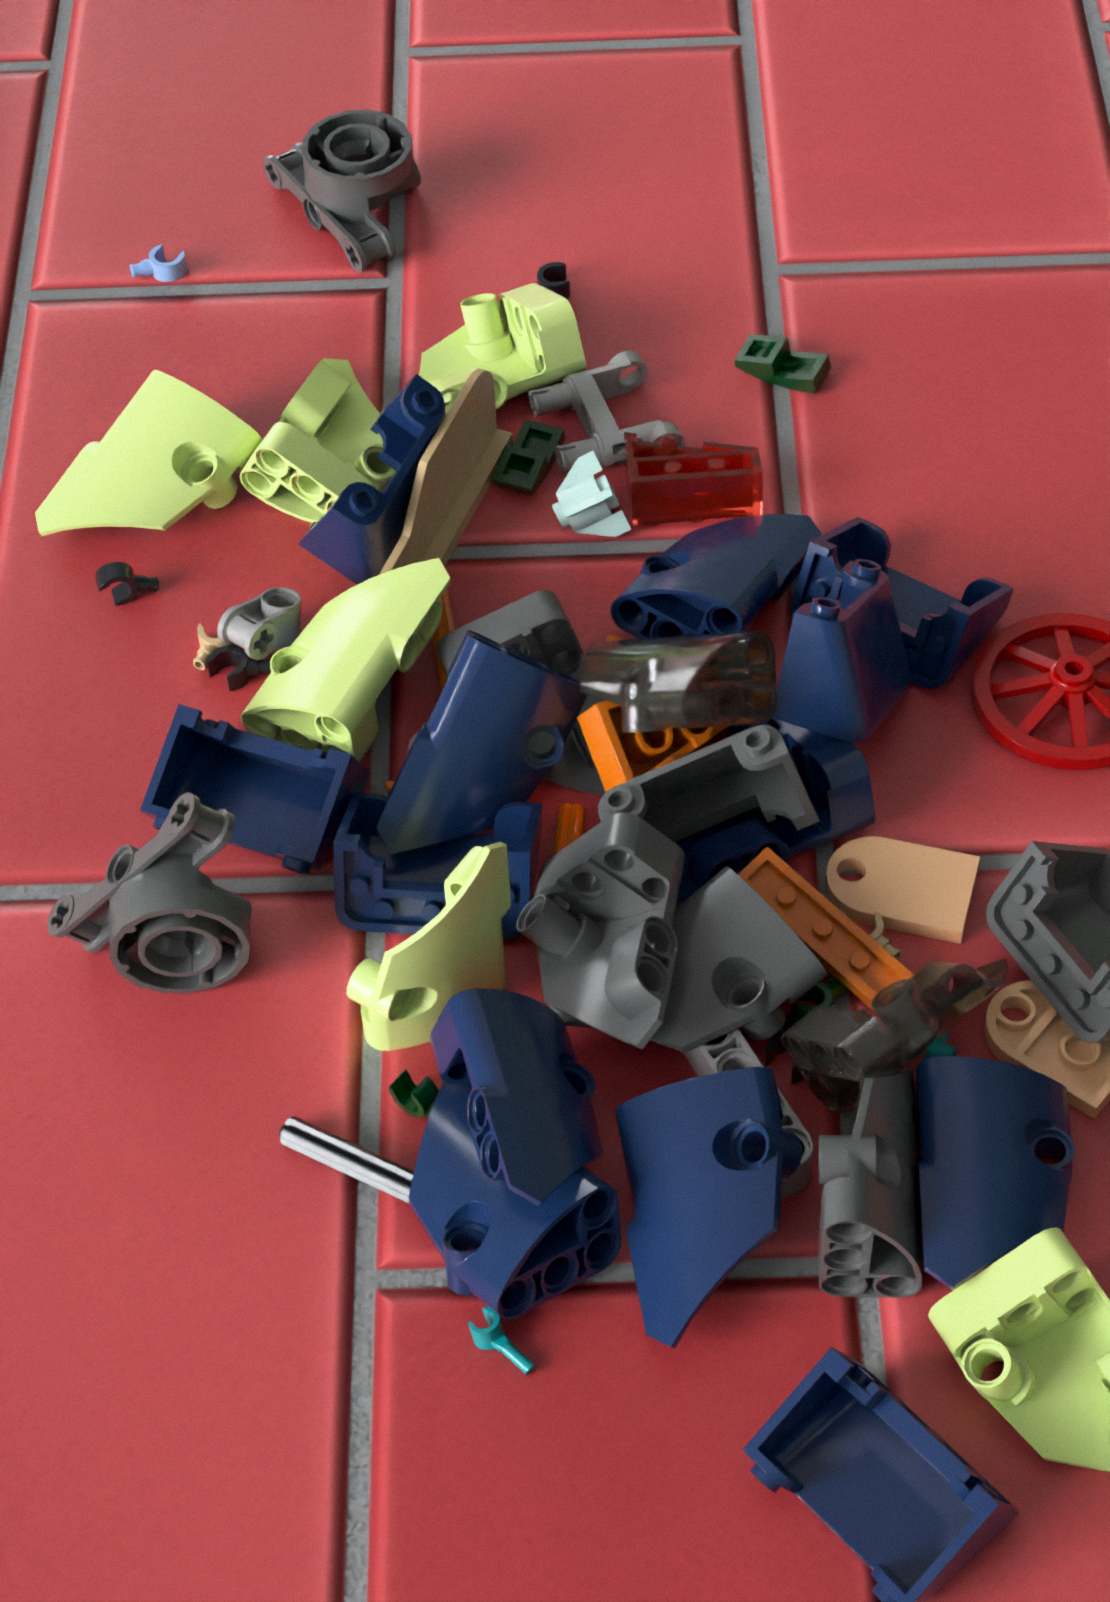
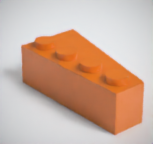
[577,649,777,792]

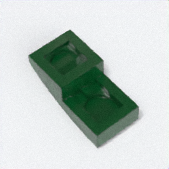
[734,334,831,394]
[491,419,566,494]

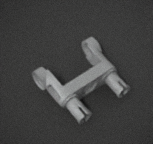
[528,350,685,473]

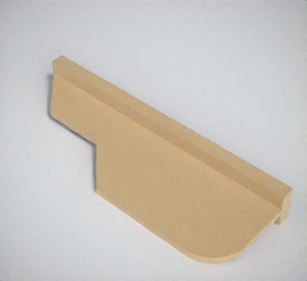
[379,368,513,575]

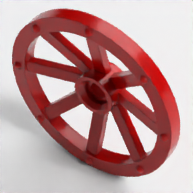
[972,613,1110,770]

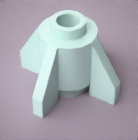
[552,450,631,537]

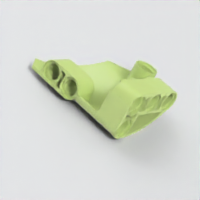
[419,283,586,415]
[240,358,395,523]
[35,370,263,536]
[240,558,451,762]
[347,842,511,1051]
[928,1227,1110,1472]

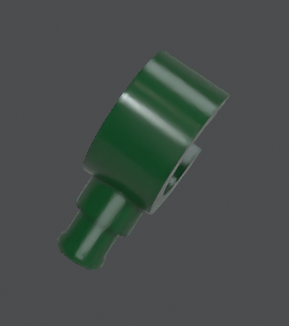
[790,980,849,1029]
[389,1069,439,1118]

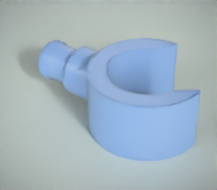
[130,244,187,282]

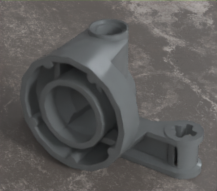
[263,110,421,273]
[47,792,252,993]

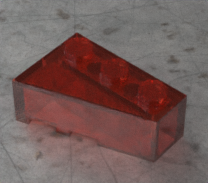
[624,432,763,526]

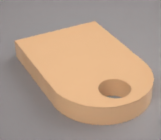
[826,836,980,944]
[984,980,1110,1119]

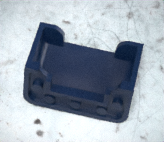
[298,374,446,584]
[791,517,1014,689]
[771,559,912,742]
[140,704,371,875]
[333,792,542,940]
[742,1347,1019,1602]

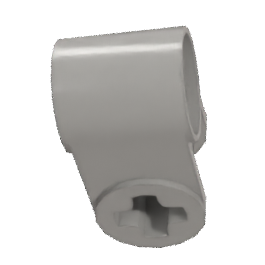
[217,587,301,660]

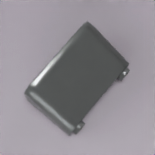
[598,725,819,843]
[986,841,1110,1043]

